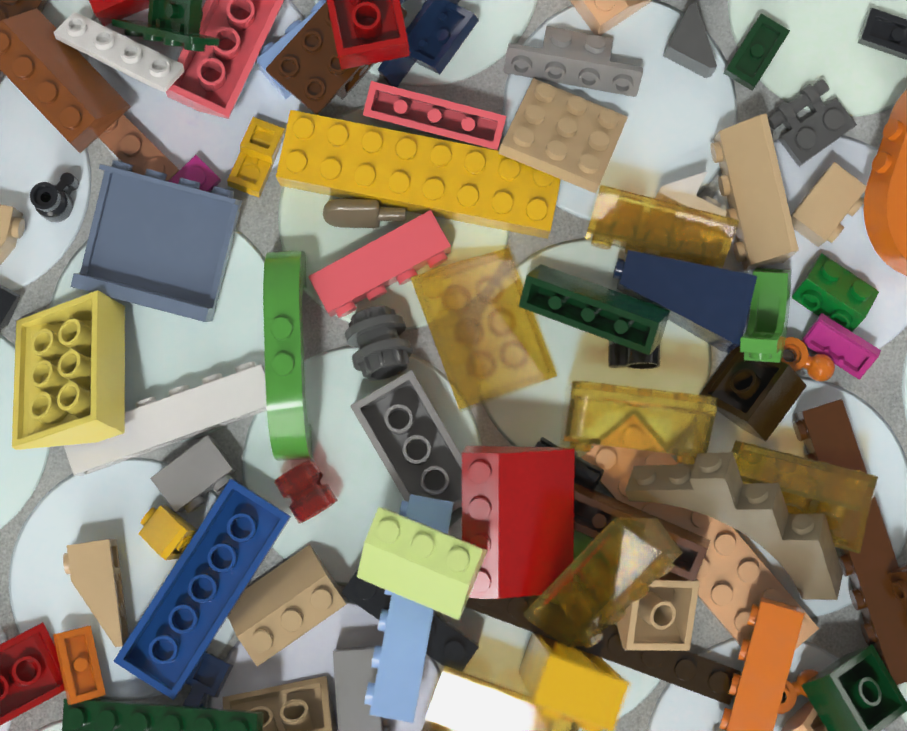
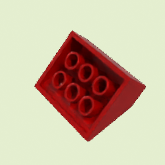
[462,446,575,599]

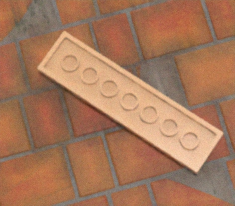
[581,413,820,650]

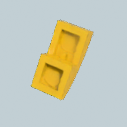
[227,117,285,198]

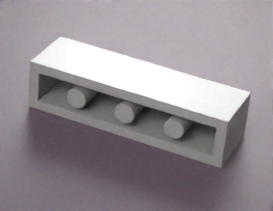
[333,646,390,731]

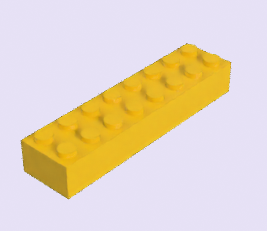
[276,110,561,239]
[519,632,630,731]

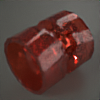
[274,458,338,524]

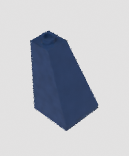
[613,250,757,353]

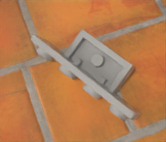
[503,26,643,97]

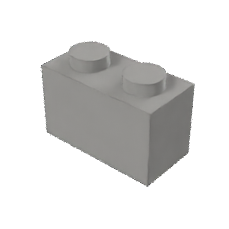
[150,435,237,514]

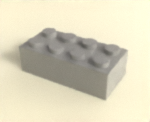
[350,370,462,512]

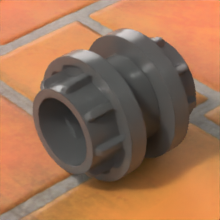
[345,306,413,380]

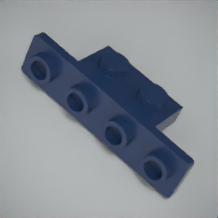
[378,0,479,87]

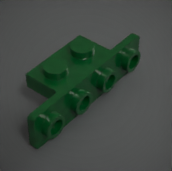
[112,0,219,52]

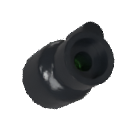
[30,173,79,222]
[608,343,660,369]

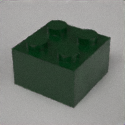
[801,644,907,731]

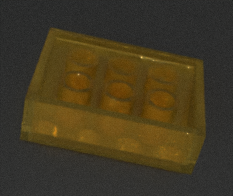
[411,248,557,413]

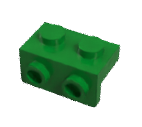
[792,253,879,332]

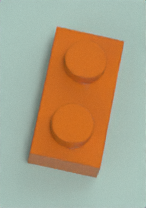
[53,625,106,705]

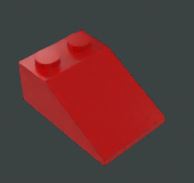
[0,622,65,726]

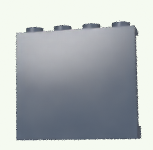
[70,160,242,322]

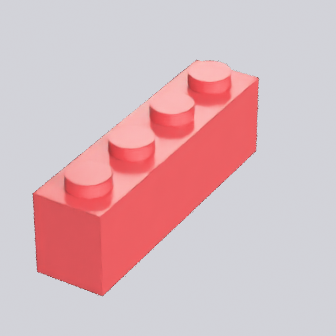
[363,81,507,151]
[308,210,451,318]

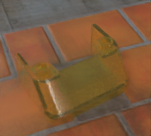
[560,381,718,464]

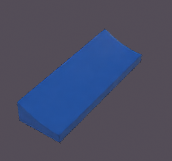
[113,478,292,700]

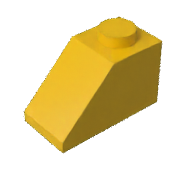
[138,505,198,560]

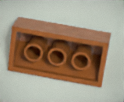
[0,8,131,153]

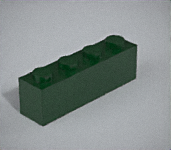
[518,264,670,355]

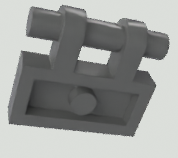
[768,79,857,167]

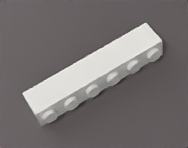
[64,361,267,476]

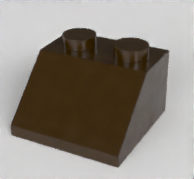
[699,346,807,442]

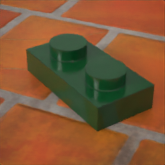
[723,13,790,91]

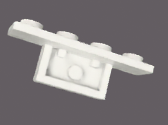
[54,13,185,92]

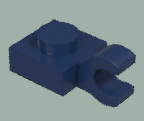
[182,651,234,707]

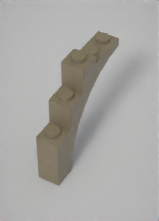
[625,452,843,600]

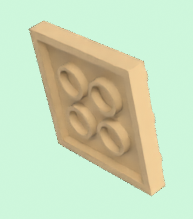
[498,78,628,194]

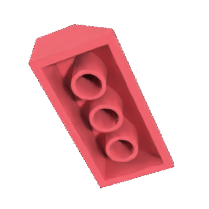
[166,0,285,119]

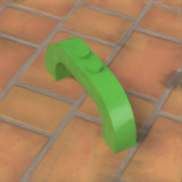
[263,250,312,461]

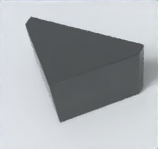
[663,2,717,78]

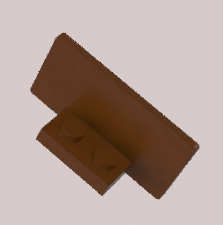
[266,1,407,115]

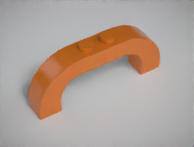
[864,89,907,276]

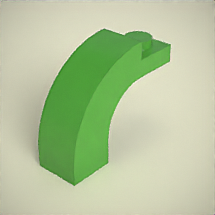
[740,268,792,363]

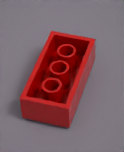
[327,0,410,70]

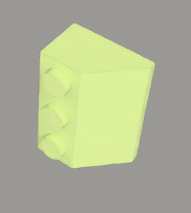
[357,507,488,620]

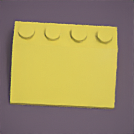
[12,290,125,450]

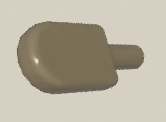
[323,199,406,228]

